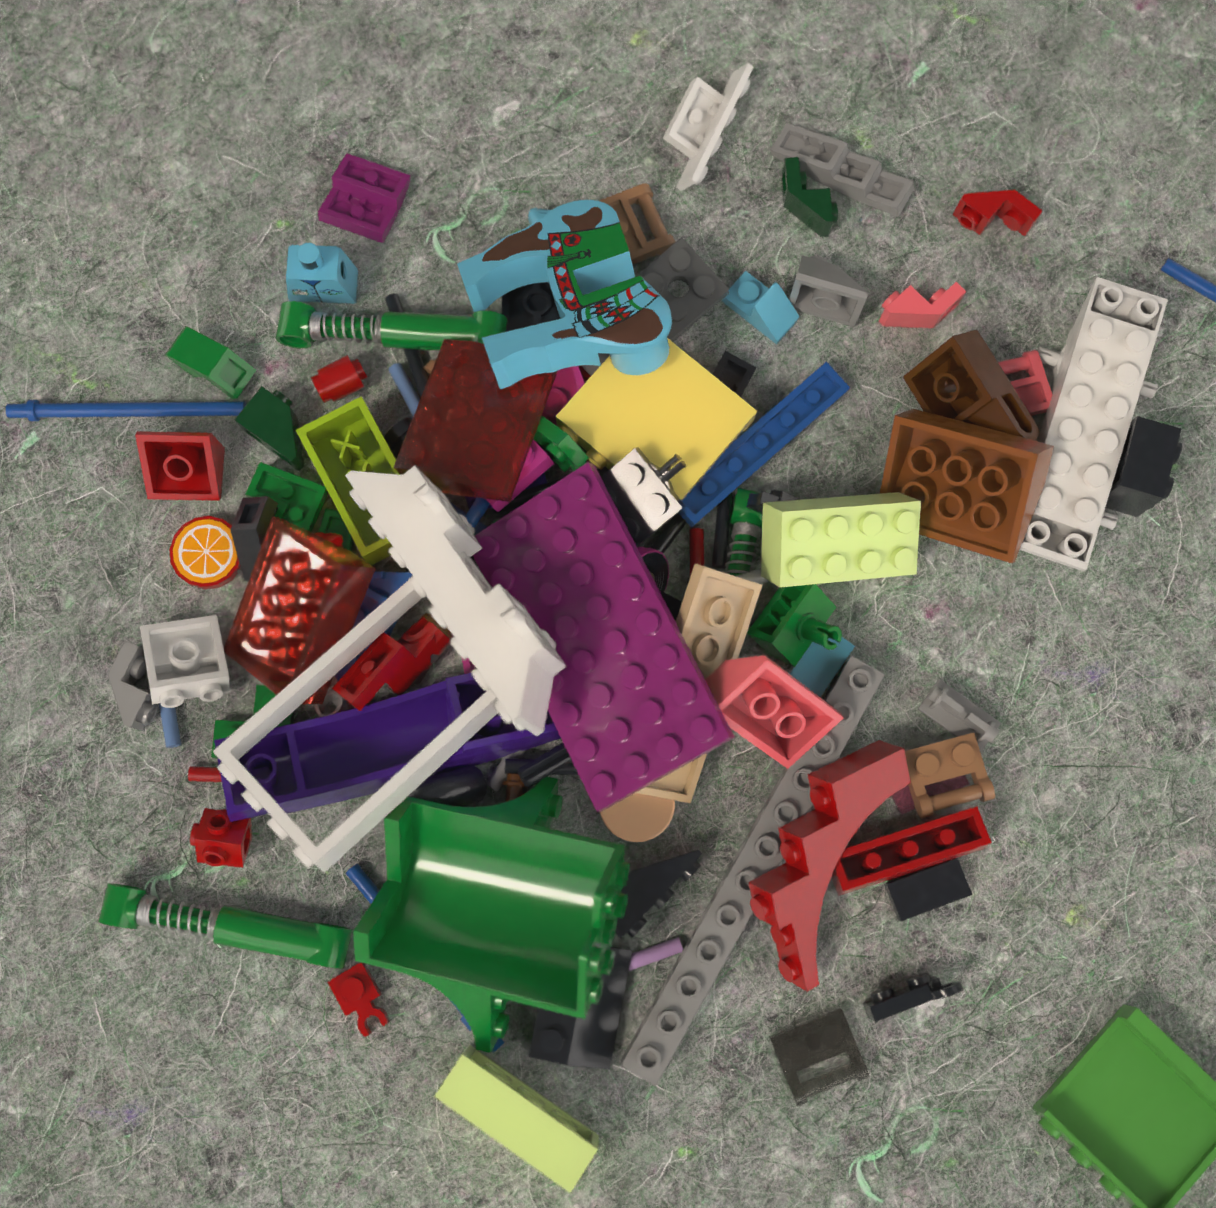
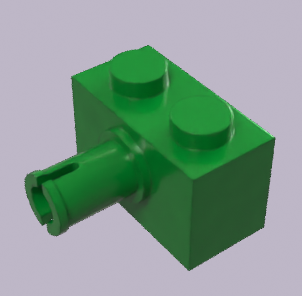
[747,584,842,667]

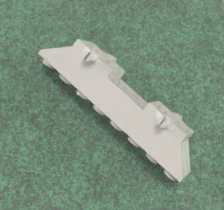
[1020,277,1168,571]
[345,466,566,736]

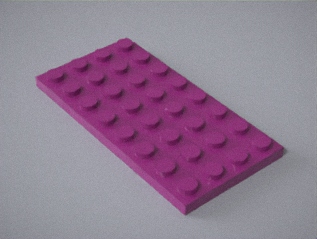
[473,462,735,812]

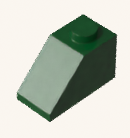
[234,386,304,471]

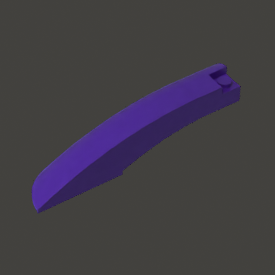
[214,673,561,822]

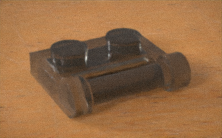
[769,1008,870,1107]

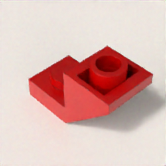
[952,190,1043,237]

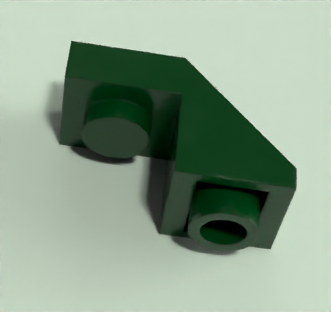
[781,157,838,237]

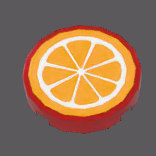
[169,516,241,590]

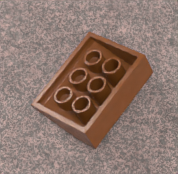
[880,409,1054,564]

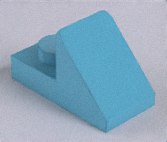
[722,271,800,345]

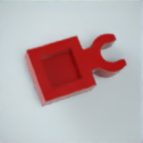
[327,962,389,1037]

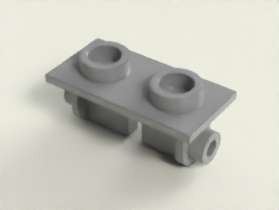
[918,679,1001,753]

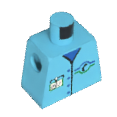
[286,243,358,304]

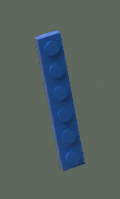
[679,361,850,528]

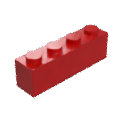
[831,806,992,896]

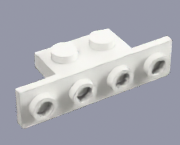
[663,63,753,191]

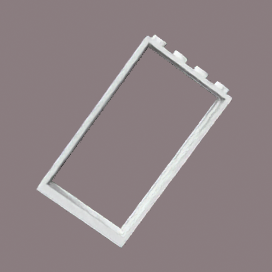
[213,580,498,873]

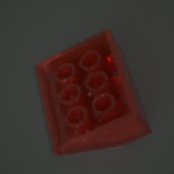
[393,339,558,502]
[223,516,376,704]

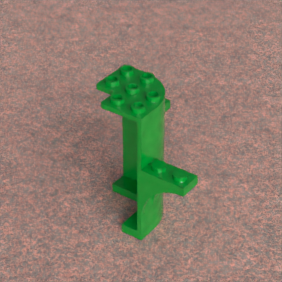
[353,777,630,1054]

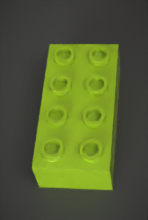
[296,396,403,566]

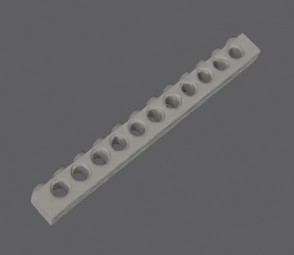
[621,656,885,1087]

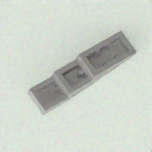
[770,123,914,217]

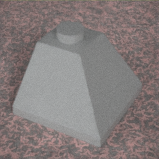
[789,255,868,327]

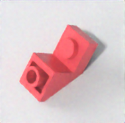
[878,282,967,328]

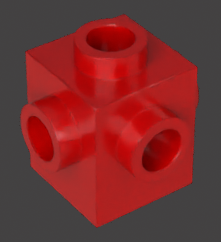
[190,808,253,868]

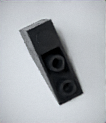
[615,850,702,939]

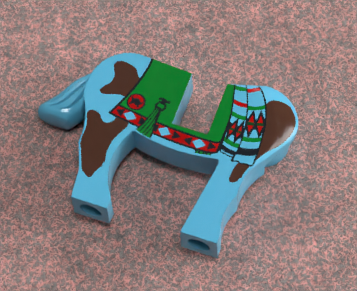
[457,200,672,389]

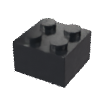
[1105,416,1182,517]

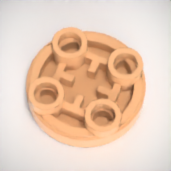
[600,793,675,843]

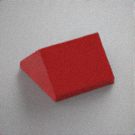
[135,431,225,501]

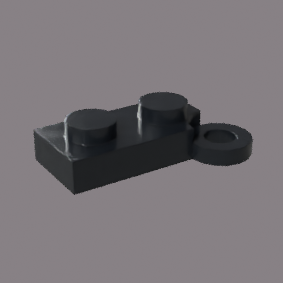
[862,973,963,1022]

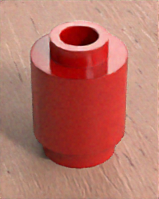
[311,355,368,403]

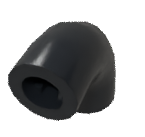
[408,765,487,807]

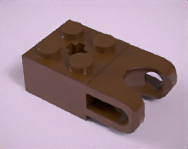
[903,330,1039,441]

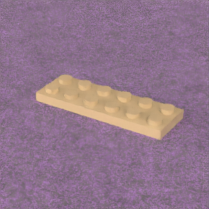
[636,563,762,803]

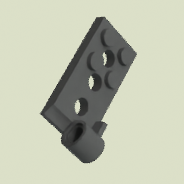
[582,237,729,376]

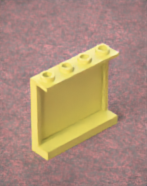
[556,339,757,501]

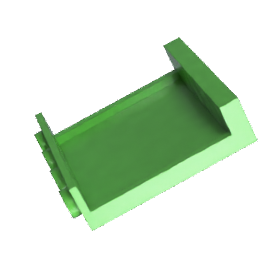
[1032,1004,1216,1208]

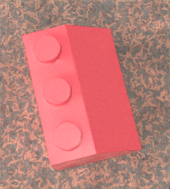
[705,655,844,769]

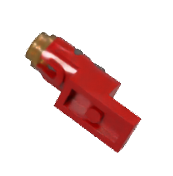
[332,612,454,711]

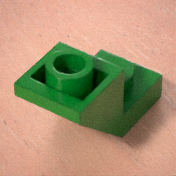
[165,326,256,399]

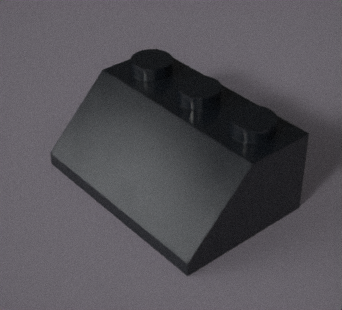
[528,946,633,1069]

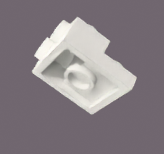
[140,615,230,708]

